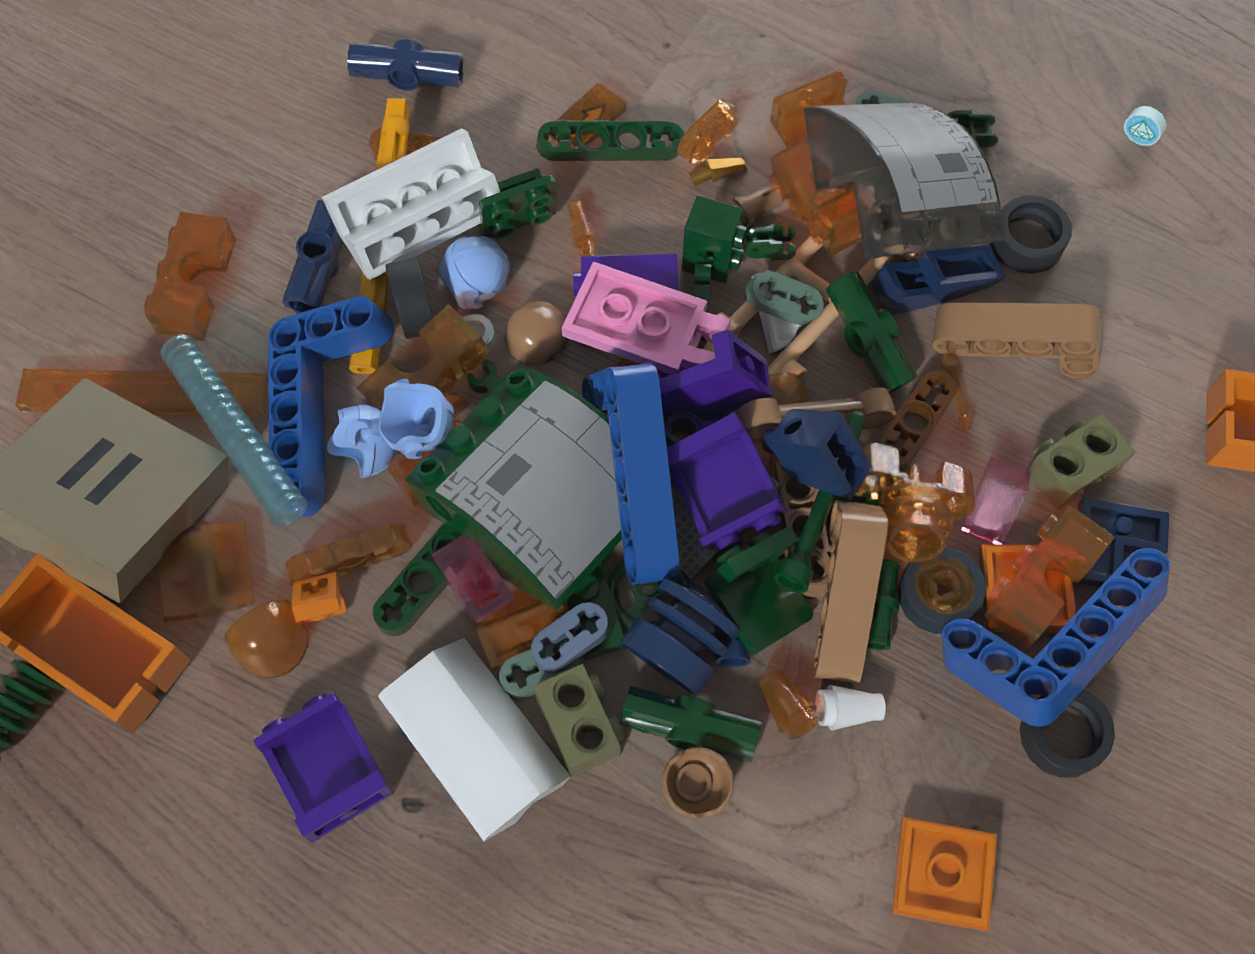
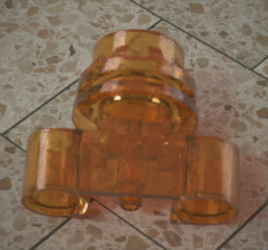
[857,443,975,563]

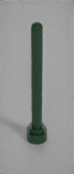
[774,411,865,593]

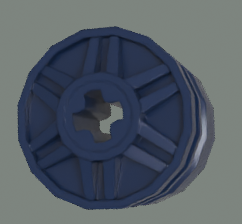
[620,578,741,696]

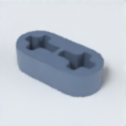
[531,603,609,673]

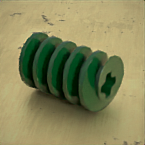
[0,659,64,761]

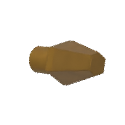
[689,158,748,187]

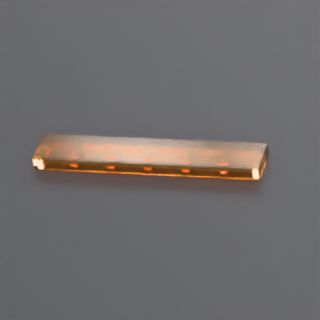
[15,368,268,416]

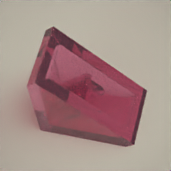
[961,456,1031,545]
[431,535,515,624]

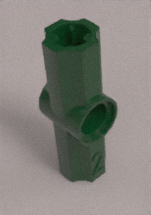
[825,271,918,393]
[620,686,762,762]

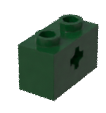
[681,195,748,284]

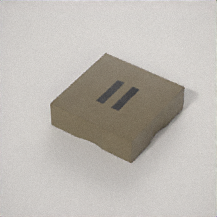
[0,378,228,603]

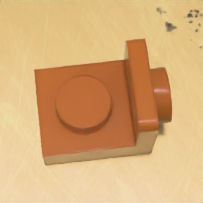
[291,572,347,623]

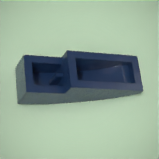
[871,245,1005,315]

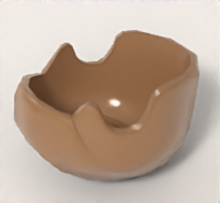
[505,300,567,365]
[662,747,734,819]

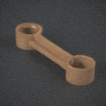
[736,387,897,441]

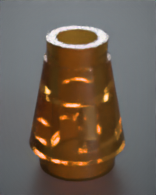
[759,670,820,739]

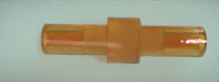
[567,199,596,257]

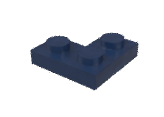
[1072,498,1169,587]

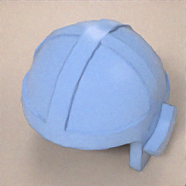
[439,236,510,309]
[378,378,455,459]
[327,405,397,479]

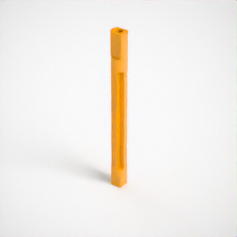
[349,98,410,374]

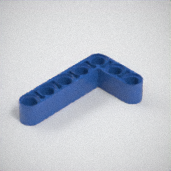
[268,296,394,517]
[582,364,680,585]
[942,548,1170,727]

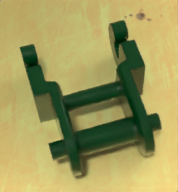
[946,110,998,147]
[745,223,796,261]

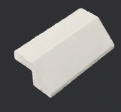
[322,128,500,280]
[378,638,571,841]

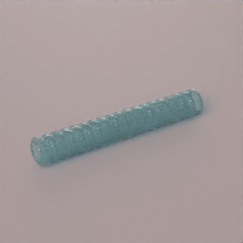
[160,334,307,526]

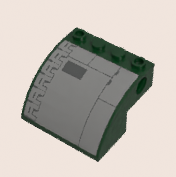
[404,365,622,611]

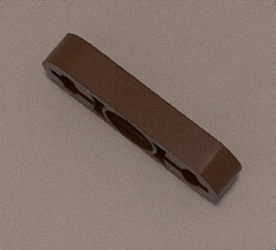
[874,370,957,474]

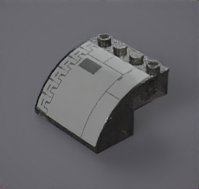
[804,103,1005,260]

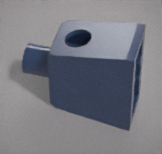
[762,409,872,500]

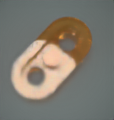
[677,99,738,164]

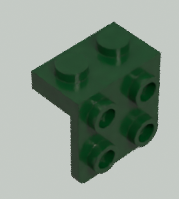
[478,168,557,239]
[703,526,813,654]

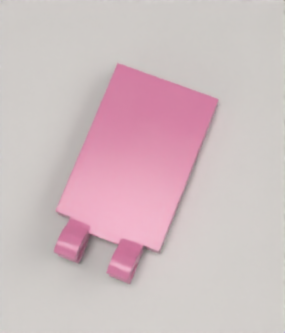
[561,262,730,375]

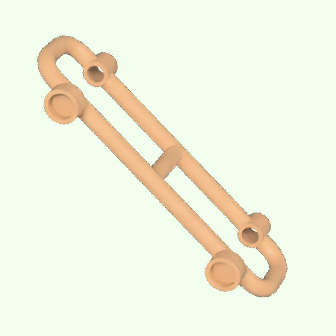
[703,182,931,396]

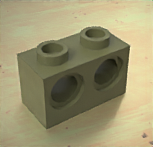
[1026,413,1136,511]
[533,664,625,778]

